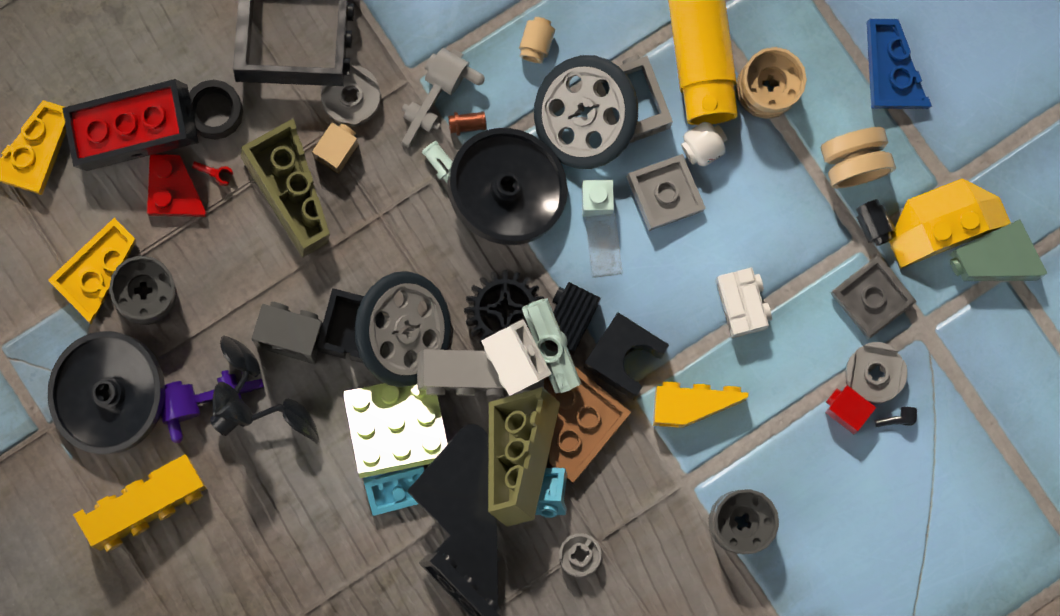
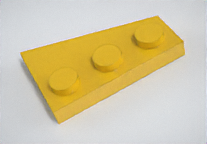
[48,217,137,324]

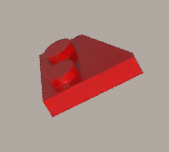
[147,154,207,217]

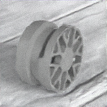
[559,534,602,578]

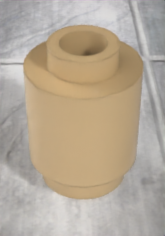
[519,17,555,64]

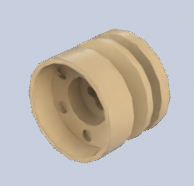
[736,47,807,119]

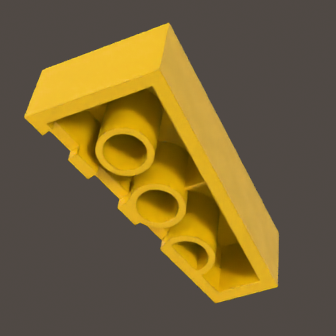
[73,454,207,552]

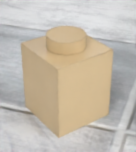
[312,123,359,174]

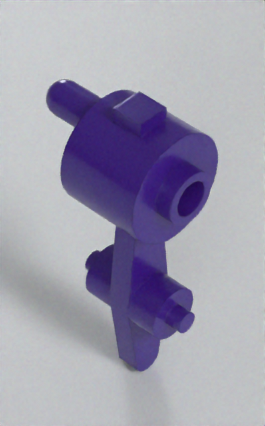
[161,370,264,443]

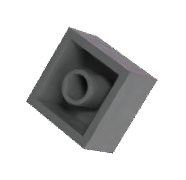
[251,302,323,365]

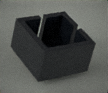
[316,288,385,363]

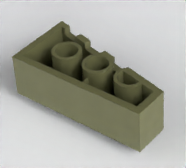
[241,118,330,258]
[488,387,560,527]

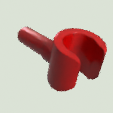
[192,161,233,186]

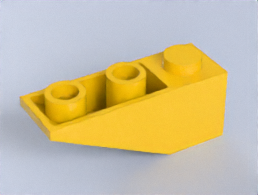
[653,382,749,428]

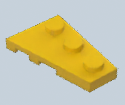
[0,100,66,195]

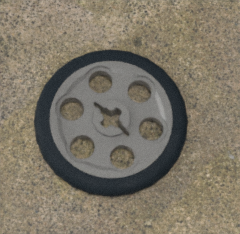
[534,55,638,169]
[355,271,451,387]

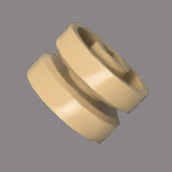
[820,127,896,189]

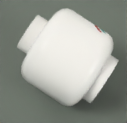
[681,122,728,166]

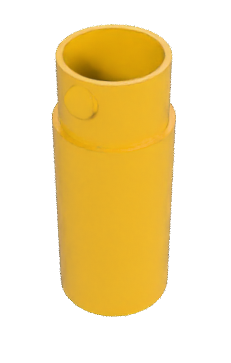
[668,0,738,125]

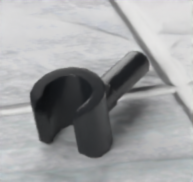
[875,407,917,427]

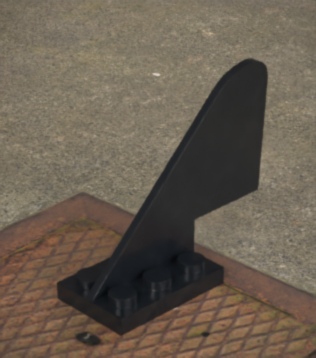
[407,424,501,616]

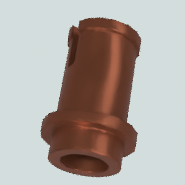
[448,111,486,136]

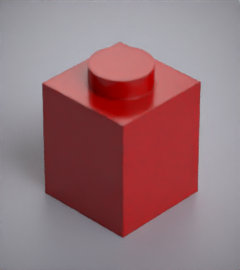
[825,385,876,435]

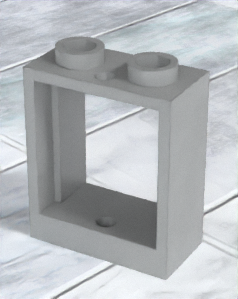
[597,55,673,143]

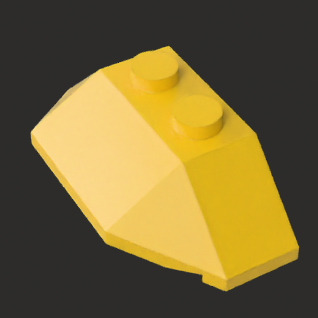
[889,178,1011,269]

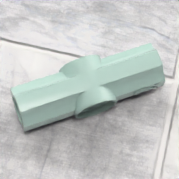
[522,298,581,393]

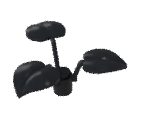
[210,335,319,444]

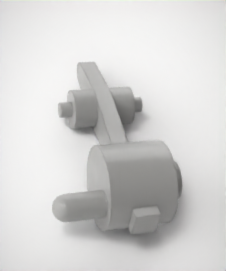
[401,48,485,148]

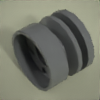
[109,255,177,325]
[708,489,779,554]

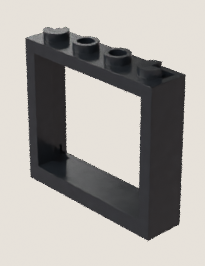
[233,0,354,87]

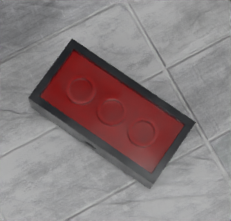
[62,79,199,171]

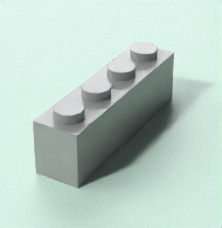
[417,349,544,397]

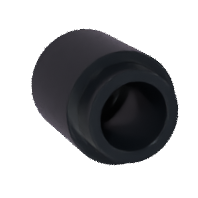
[856,199,896,246]

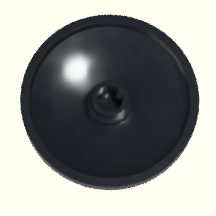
[447,128,568,245]
[48,331,165,454]

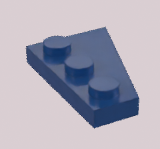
[866,19,932,109]

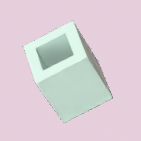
[582,180,614,217]

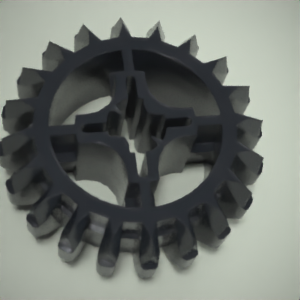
[464,270,544,345]

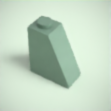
[950,219,1047,281]

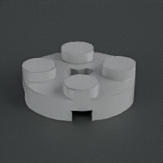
[321,65,381,127]
[845,342,907,404]

